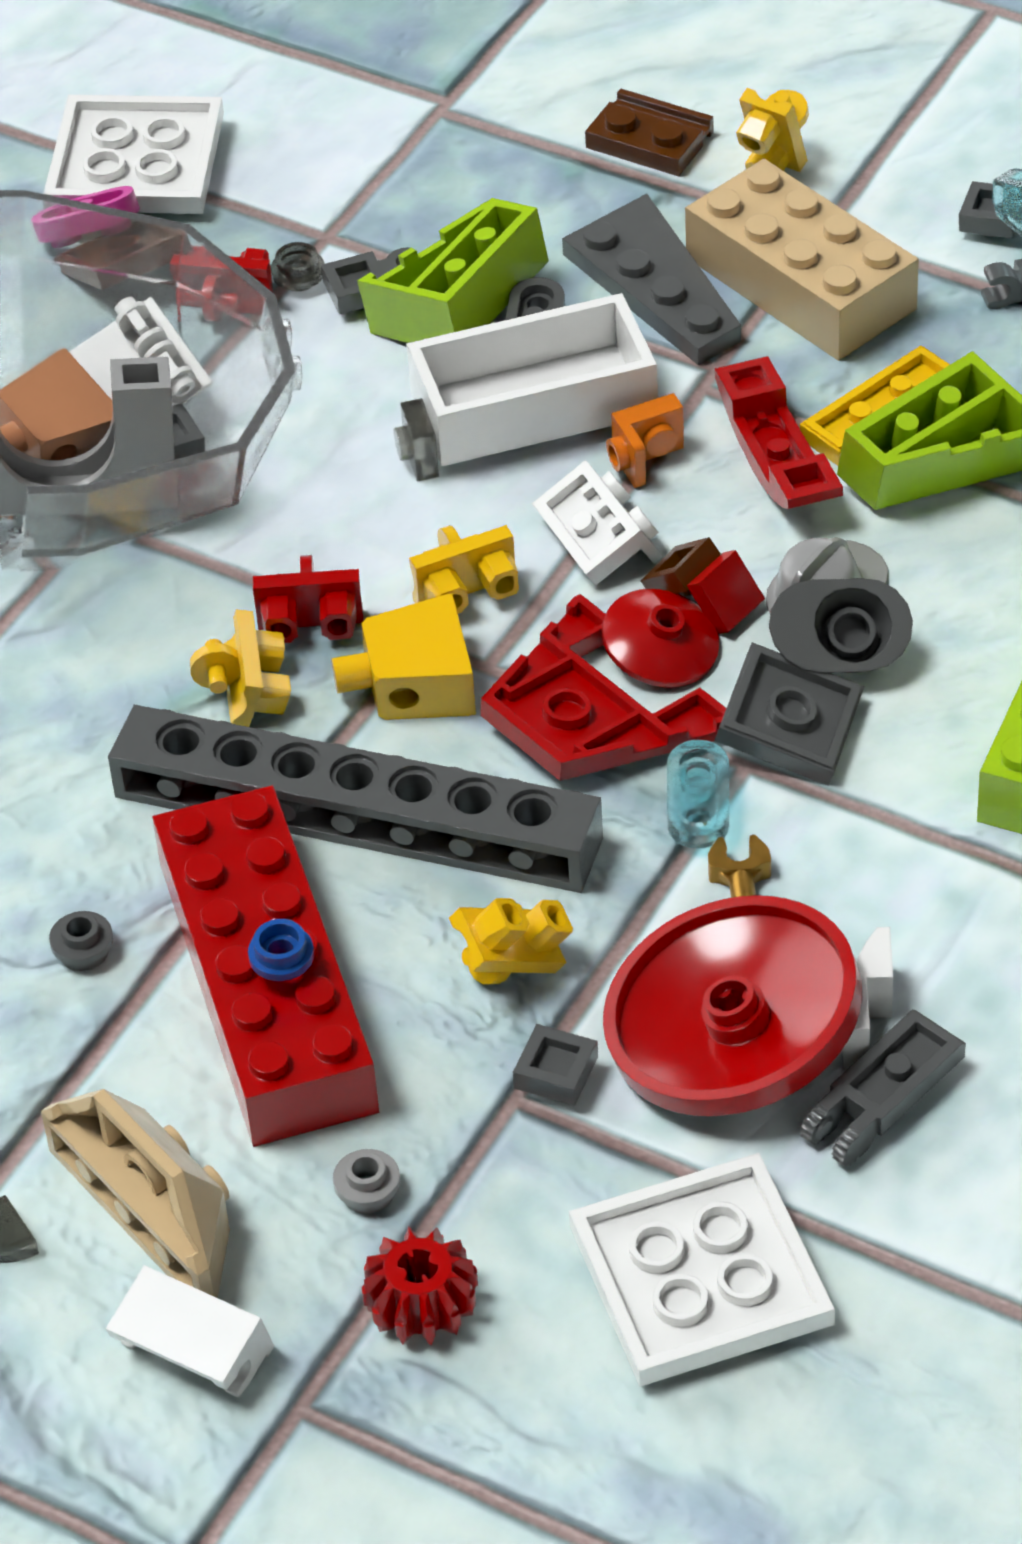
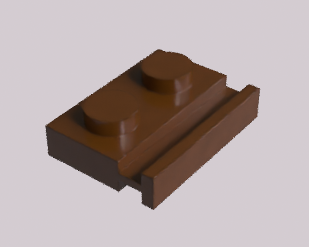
[585,88,714,177]

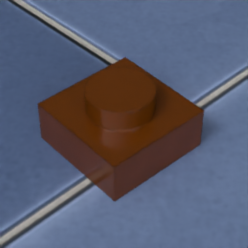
[640,537,721,597]

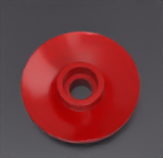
[601,589,719,688]

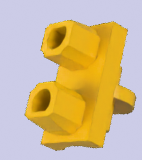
[736,88,809,172]
[409,525,519,614]
[190,609,291,727]
[449,898,573,984]

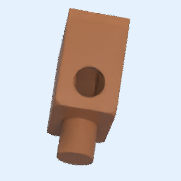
[0,348,113,460]

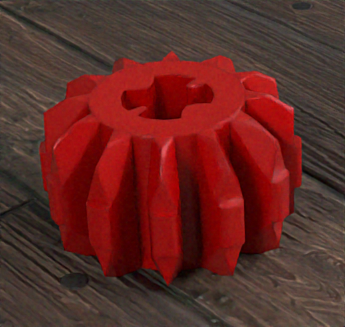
[361,1227,478,1346]

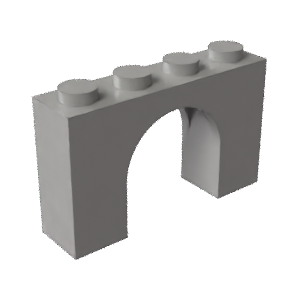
[0,357,176,516]

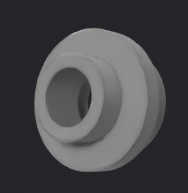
[333,1149,400,1213]

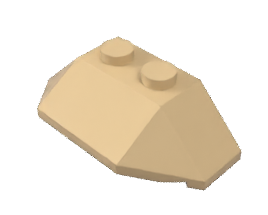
[41,1089,230,1298]

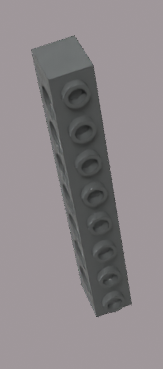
[108,704,603,893]

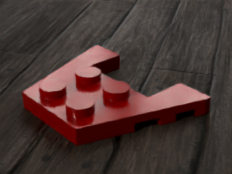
[480,594,726,781]

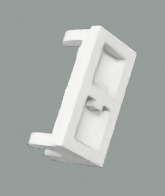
[106,1265,274,1397]

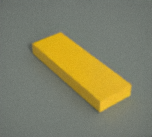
[800,345,950,466]

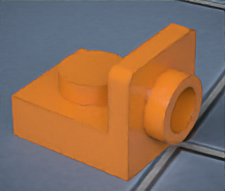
[606,393,684,488]

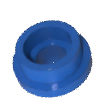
[248,919,314,981]

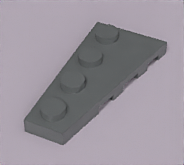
[562,193,741,365]

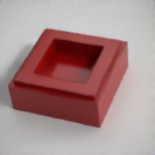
[686,550,765,634]

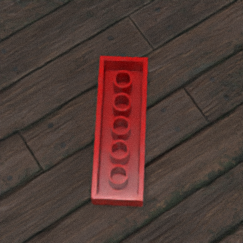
[152,785,380,1147]

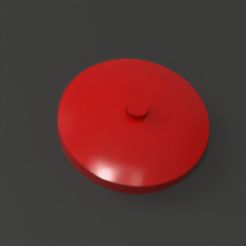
[603,895,862,1116]

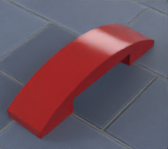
[715,356,843,509]

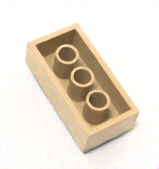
[685,158,919,361]

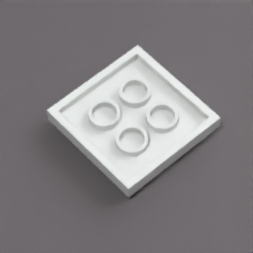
[43,95,224,215]
[569,1153,835,1387]

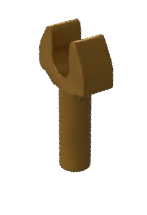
[708,834,771,898]

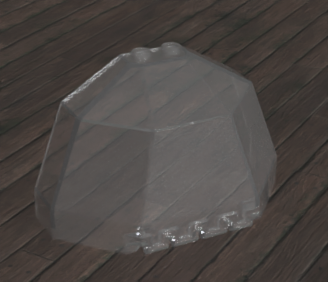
[0,190,302,572]

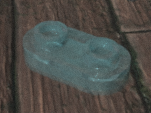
[667,740,730,848]

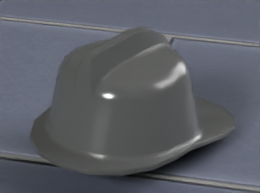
[769,578,913,673]

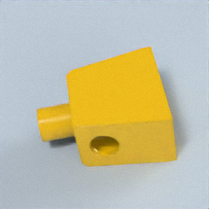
[331,593,476,720]

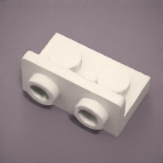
[532,460,663,585]

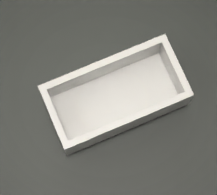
[406,293,658,466]

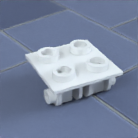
[69,296,213,406]

